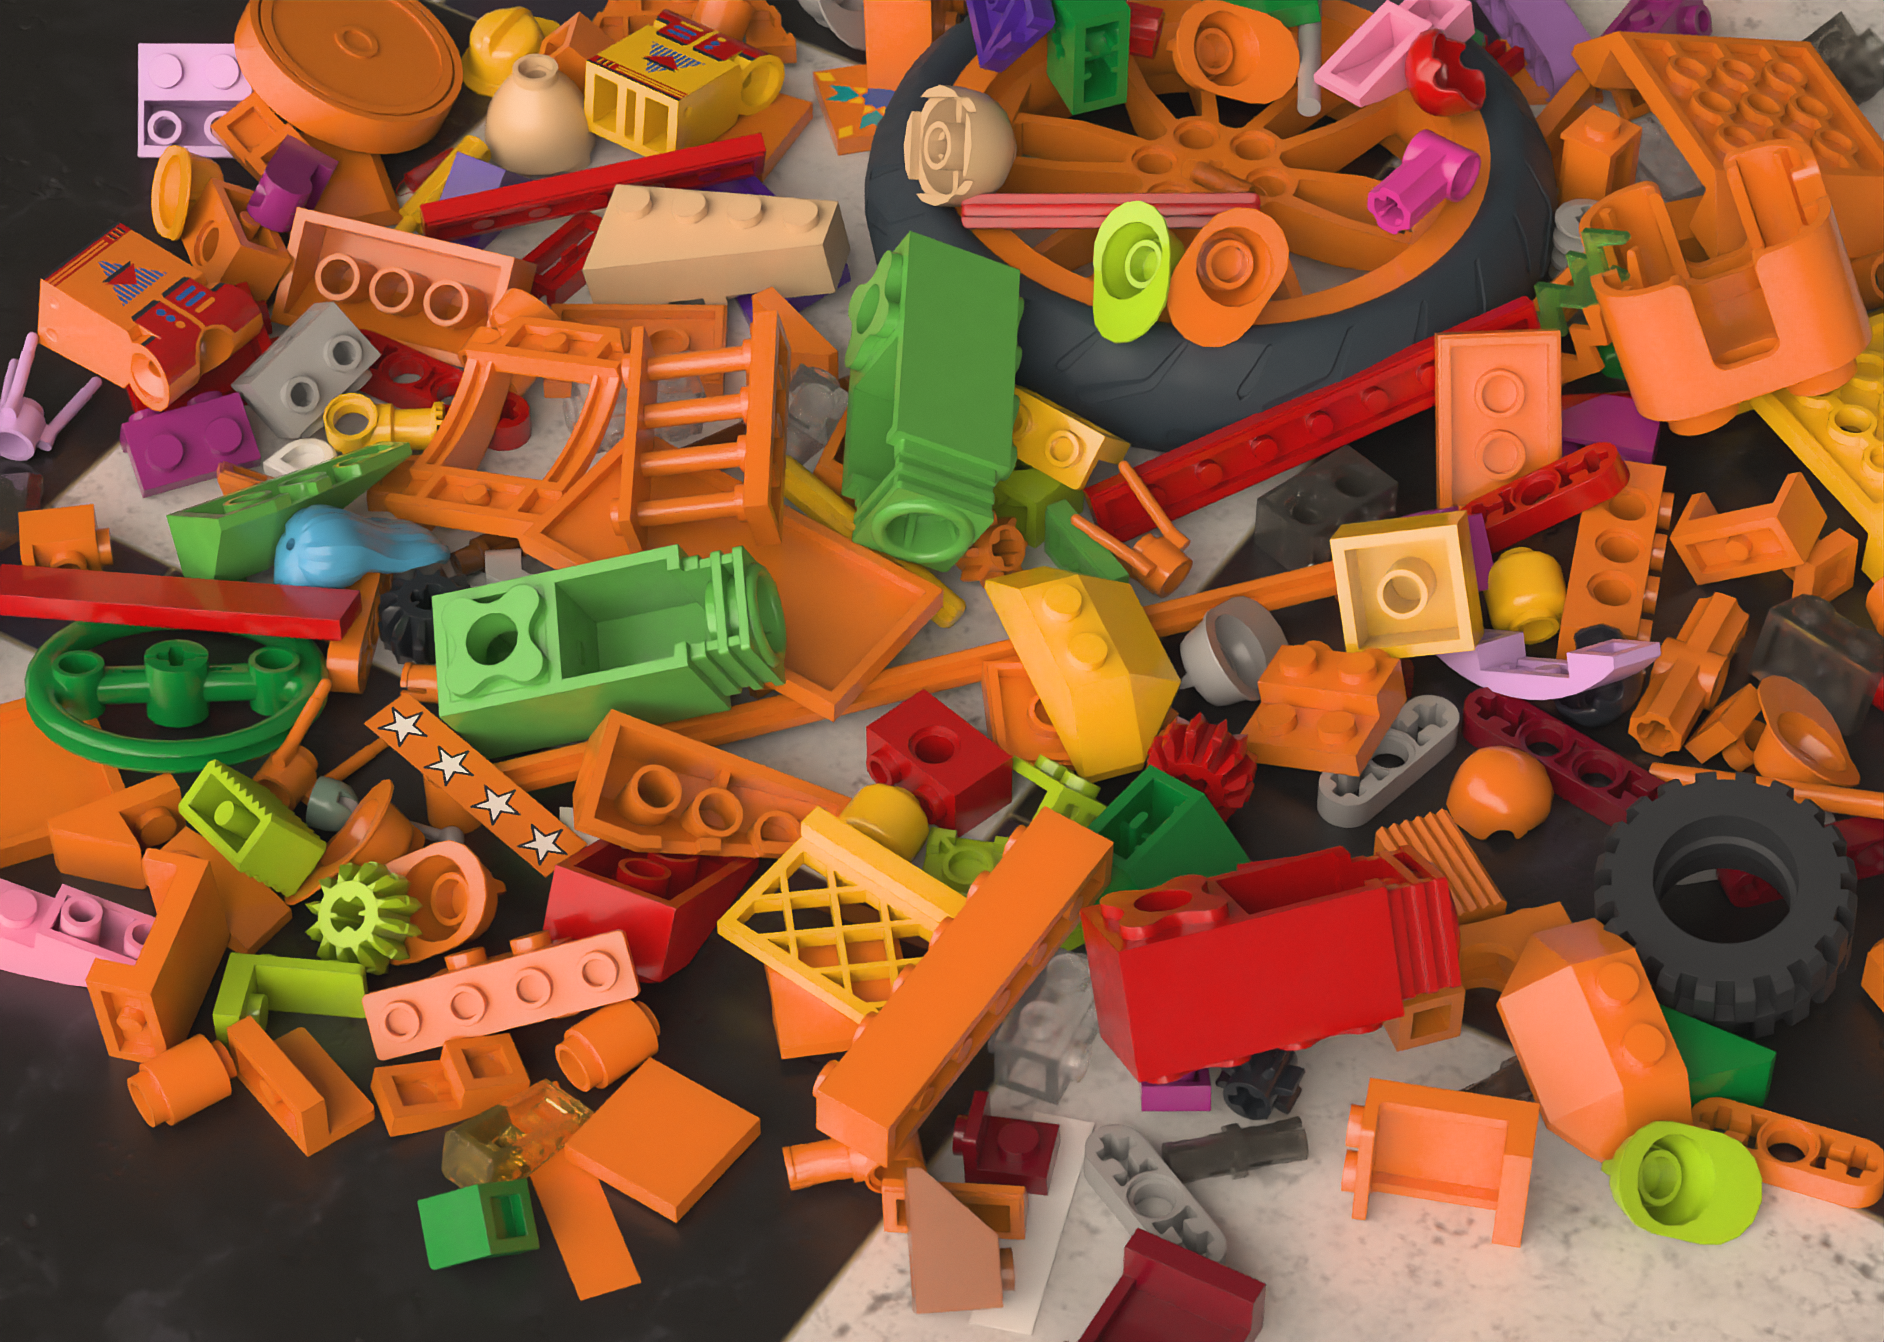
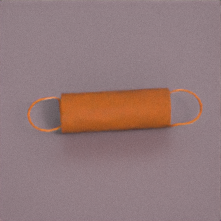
[1180,158,1267,207]

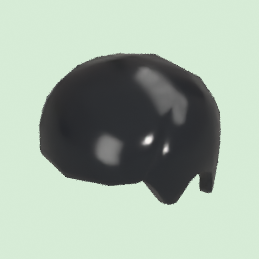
[1553,623,1646,728]

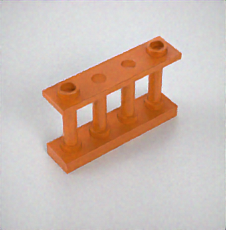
[610,310,791,554]

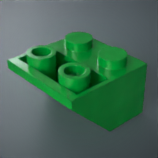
[1087,765,1251,905]

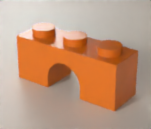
[1383,901,1572,1052]

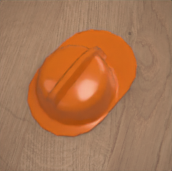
[1166,0,1299,104]
[1166,207,1289,347]
[1753,675,1861,788]
[284,779,425,905]
[363,840,507,966]

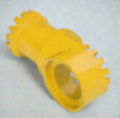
[323,393,446,454]

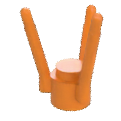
[1070,460,1193,598]
[252,678,389,811]

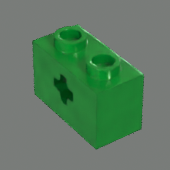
[1047,0,1130,115]

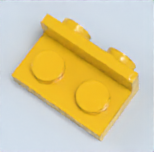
[1012,384,1131,491]

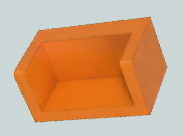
[1669,472,1827,585]

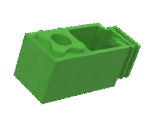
[841,231,1024,572]
[432,544,787,759]

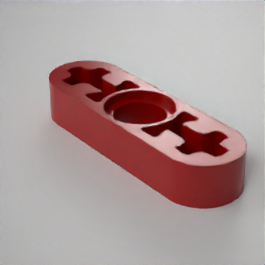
[1460,442,1630,554]

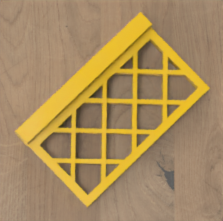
[717,806,966,1024]

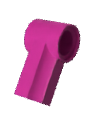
[1367,129,1481,235]

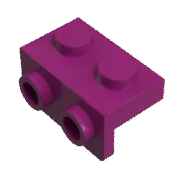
[120,391,261,498]

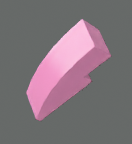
[1314,0,1475,107]

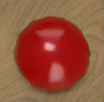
[1405,28,1486,117]

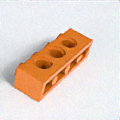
[1556,460,1675,660]

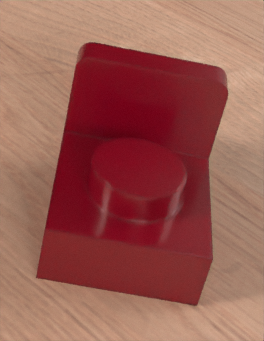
[952,1090,1060,1196]

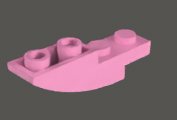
[0,878,155,987]

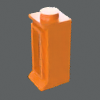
[1557,105,1643,208]

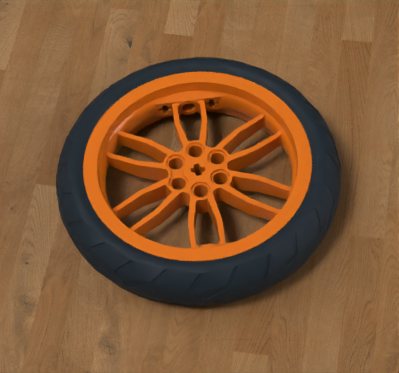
[864,0,1558,453]

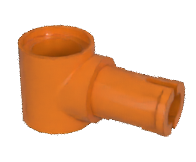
[782,1130,927,1193]

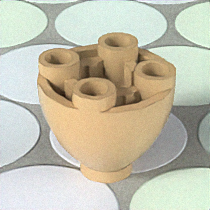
[485,54,596,178]

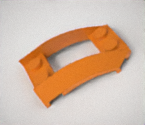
[384,316,625,557]

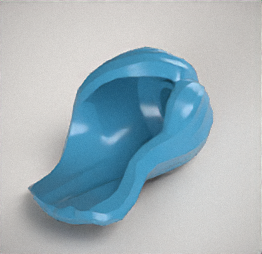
[273,504,450,589]

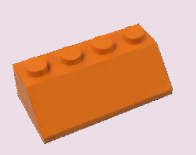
[271,207,537,368]

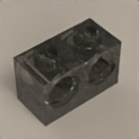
[1254,444,1398,571]

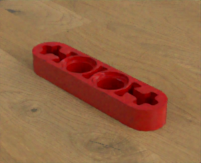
[359,329,531,451]

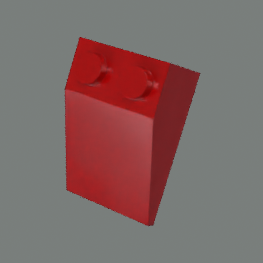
[542,839,760,983]

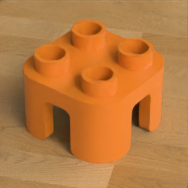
[1578,139,1873,436]

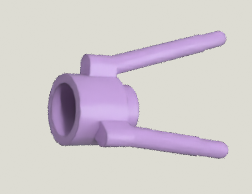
[0,332,102,461]

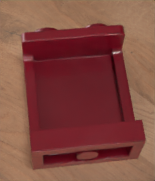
[1063,1227,1266,1342]

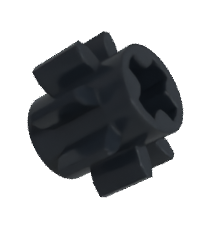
[1215,1048,1305,1120]

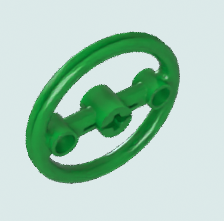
[24,621,329,773]

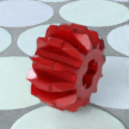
[1146,712,1258,822]

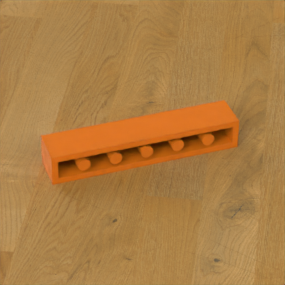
[813,806,1114,1168]

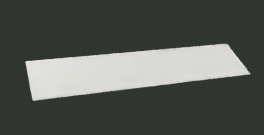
[968,1111,1095,1335]

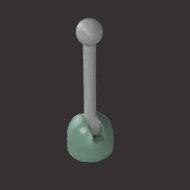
[306,776,465,844]

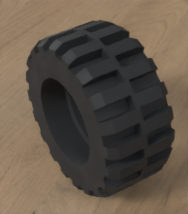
[1594,771,1858,1039]

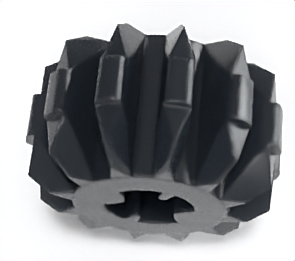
[378,567,472,665]

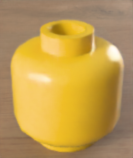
[1483,547,1567,644]
[838,783,930,863]

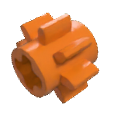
[955,510,1028,588]

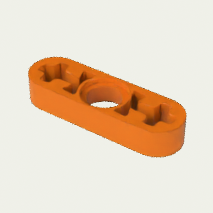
[326,572,393,694]
[1692,1097,1884,1208]

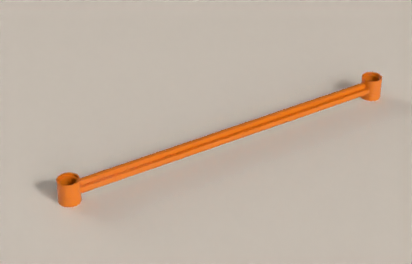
[423,561,1339,834]

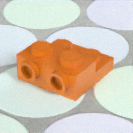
[1241,640,1407,777]

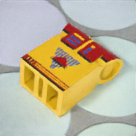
[584,9,785,157]

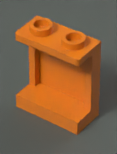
[85,848,231,1063]
[1341,1078,1540,1248]

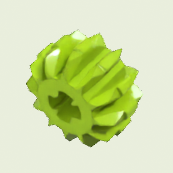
[305,861,423,975]

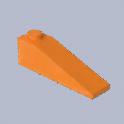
[572,709,852,859]

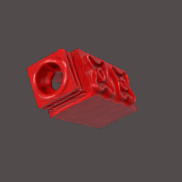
[1080,844,1462,1084]

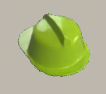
[1093,201,1186,344]
[1600,1121,1762,1245]

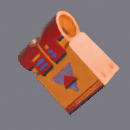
[38,221,263,411]

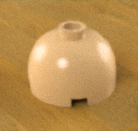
[904,85,1017,207]

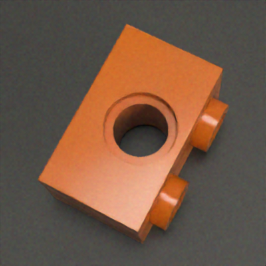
[180,177,291,302]

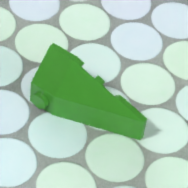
[166,441,412,582]

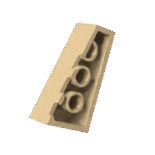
[582,184,851,305]

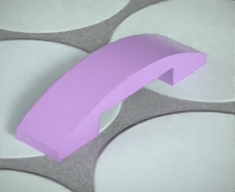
[1435,629,1661,700]

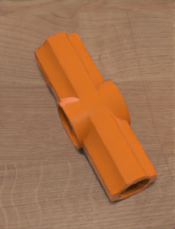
[1628,592,1750,757]

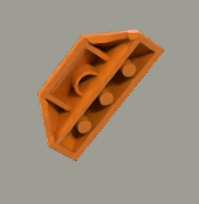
[1496,918,1693,1163]

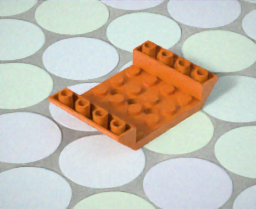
[1571,31,1884,262]

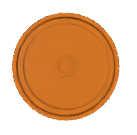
[234,0,463,154]

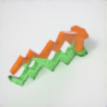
[1534,228,1649,388]

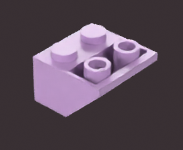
[138,44,254,158]

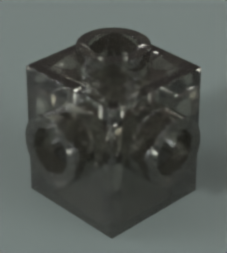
[1803,11,1884,106]

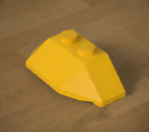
[984,566,1181,783]

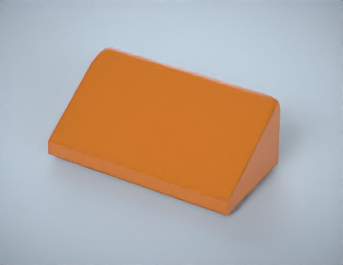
[882,1178,1029,1240]

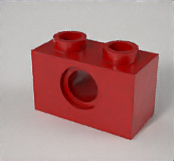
[866,688,1013,837]

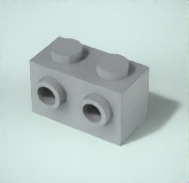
[231,301,381,438]

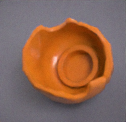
[1446,746,1554,840]

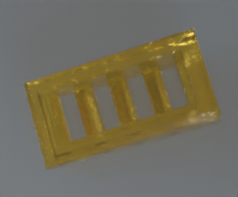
[442,1078,594,1188]

